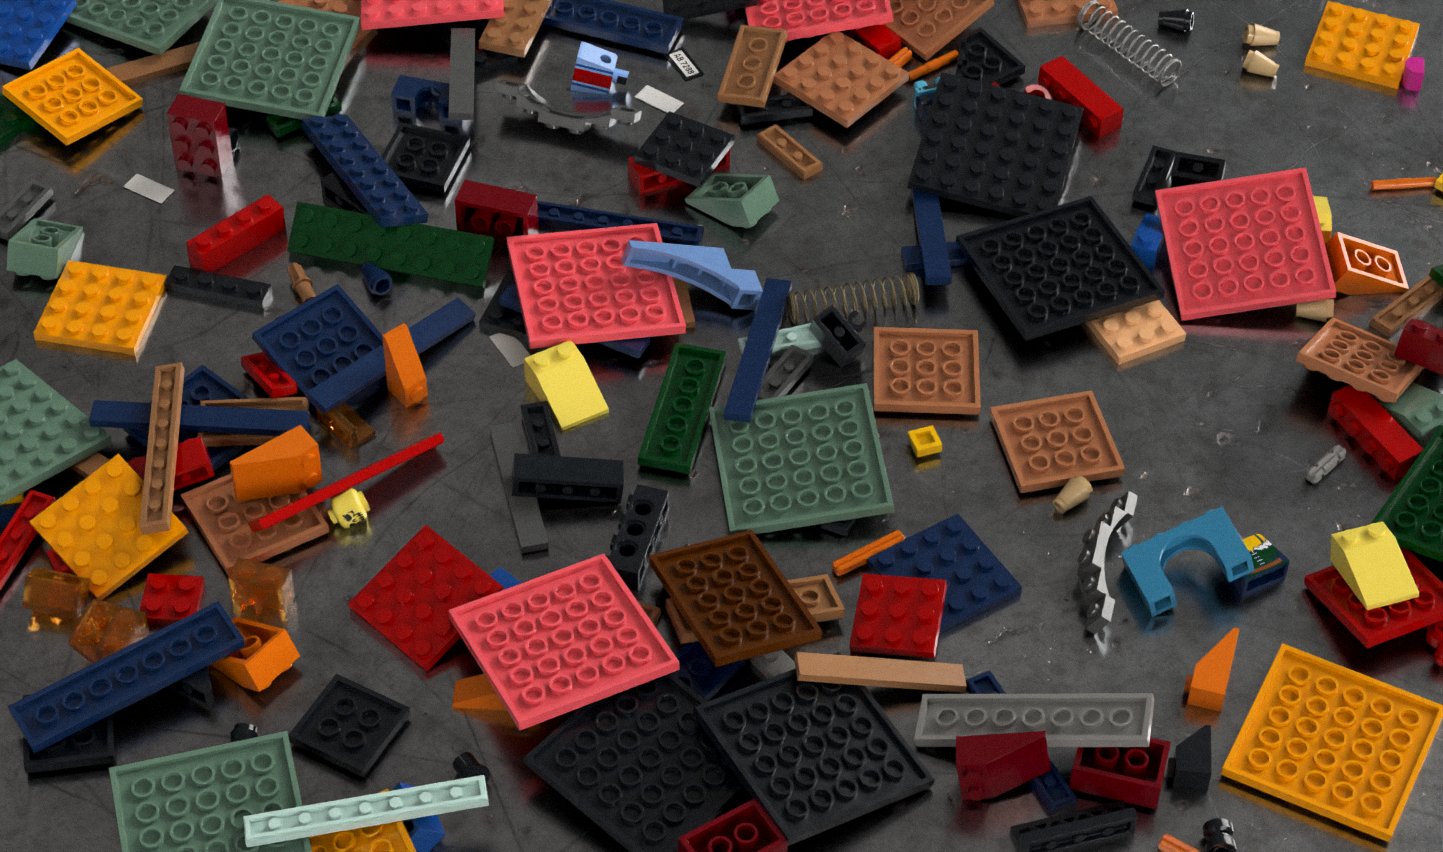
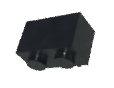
[1171,152,1225,186]
[809,304,867,368]

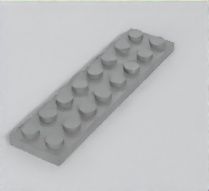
[914,693,1155,747]

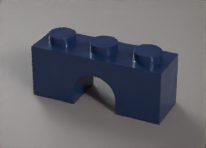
[391,75,464,124]

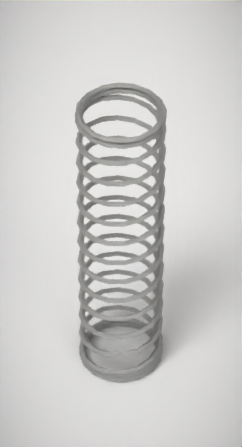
[1077,0,1182,87]

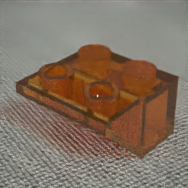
[68,599,150,664]

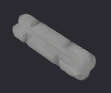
[1305,445,1346,484]

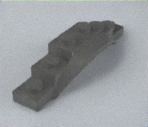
[495,79,642,134]
[1077,491,1138,634]

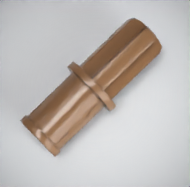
[287,262,316,304]

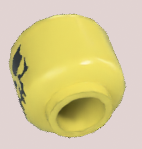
[327,488,370,529]

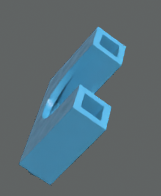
[1121,507,1254,617]

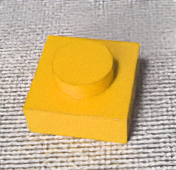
[907,425,943,458]

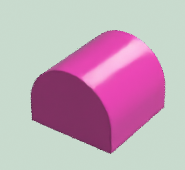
[1401,57,1425,91]

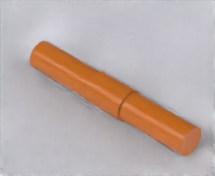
[907,50,959,82]
[1371,177,1436,190]

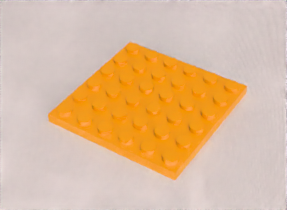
[1221,643,1443,842]

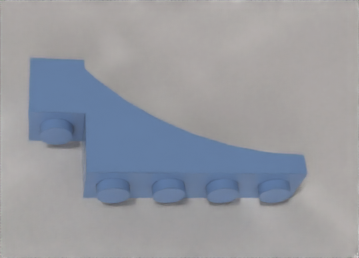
[621,240,763,310]

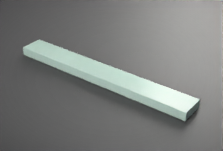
[243,775,489,847]

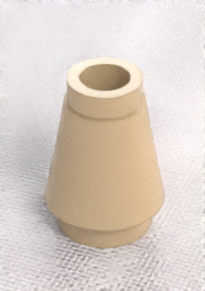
[1243,23,1280,46]
[1242,50,1280,78]
[1296,299,1334,322]
[1052,475,1093,514]

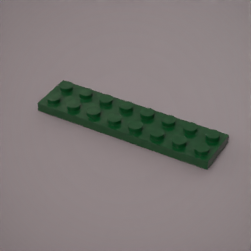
[287,201,495,289]

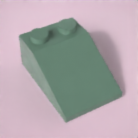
[685,173,779,228]
[7,218,83,280]
[1372,382,1443,449]

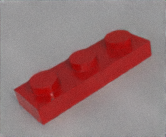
[241,352,297,399]

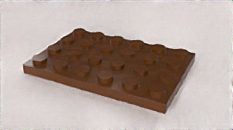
[649,530,822,667]

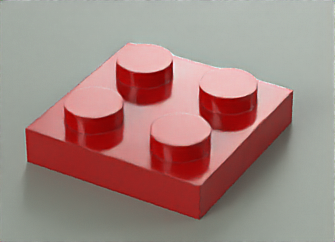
[137,573,205,626]

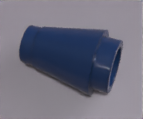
[361,262,392,295]

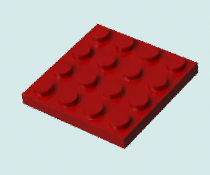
[347,525,505,673]
[1304,546,1443,648]

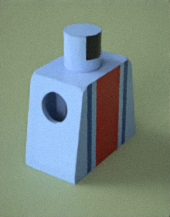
[570,41,629,95]

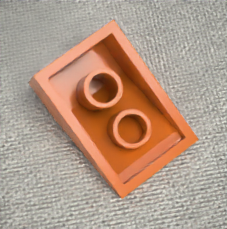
[1325,232,1409,295]
[229,425,323,501]
[210,617,300,692]

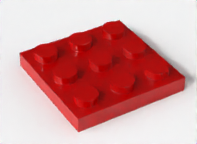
[849,573,947,659]

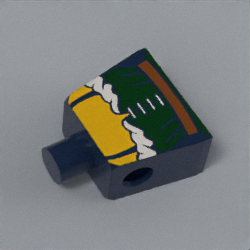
[1232,531,1290,597]

